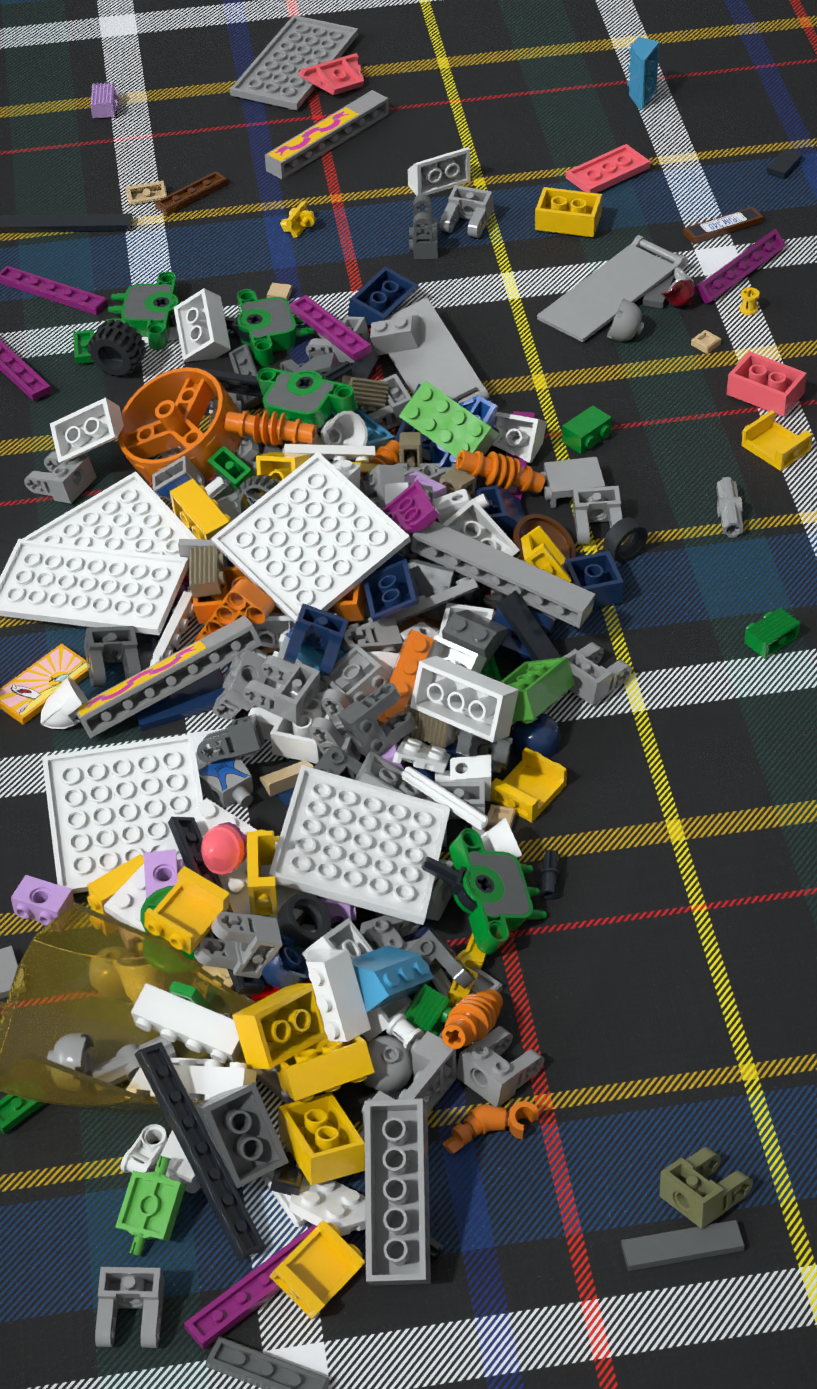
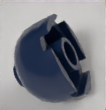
[511,713,561,759]
[261,934,309,989]

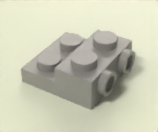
[321,645,390,704]

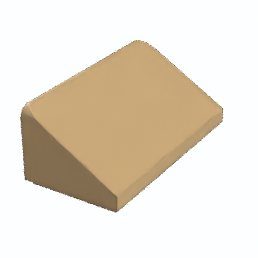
[126,181,167,206]
[260,760,314,797]

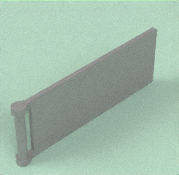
[537,235,688,342]
[385,298,490,404]

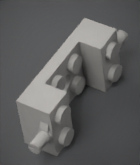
[359,1031,457,1143]

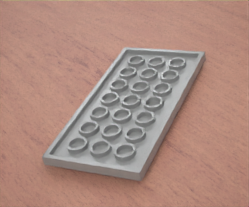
[230,15,359,110]

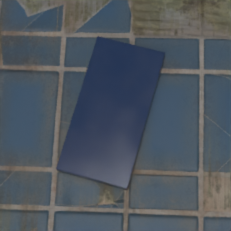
[134,668,225,731]

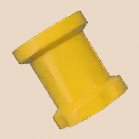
[739,287,760,315]

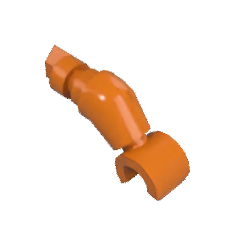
[443,1101,539,1154]

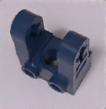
[492,598,555,663]
[283,603,349,676]

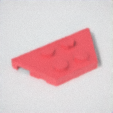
[299,53,364,95]

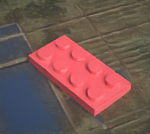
[566,144,651,193]

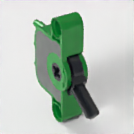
[105,272,179,350]
[225,289,314,367]
[257,361,357,429]
[421,828,547,954]

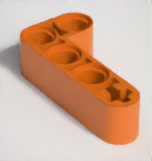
[195,579,275,642]

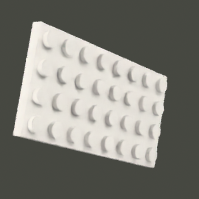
[0,539,189,635]

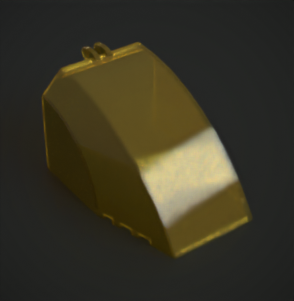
[0,903,256,1113]

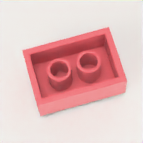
[727,351,807,417]

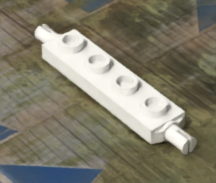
[149,586,194,667]

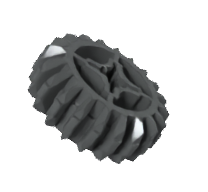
[233,475,279,515]

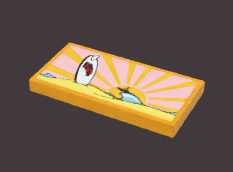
[0,644,89,725]

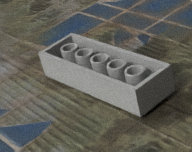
[364,1098,431,1286]

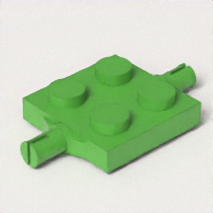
[115,1155,187,1256]

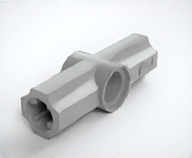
[716,477,743,538]
[90,1036,177,1092]

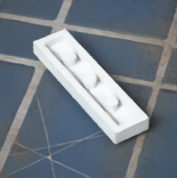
[283,444,375,463]

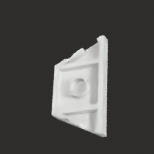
[392,736,451,773]
[289,1164,366,1236]

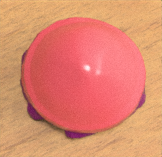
[201,822,247,875]

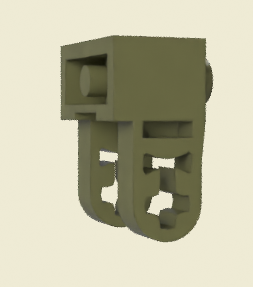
[660,1147,753,1229]

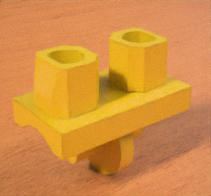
[280,201,316,238]

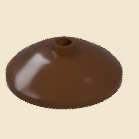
[513,514,576,568]

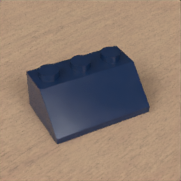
[348,266,419,325]

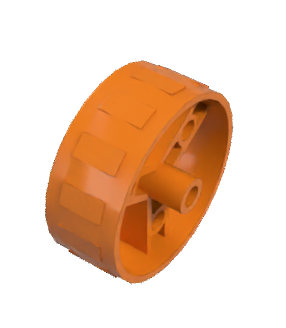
[118,367,241,485]

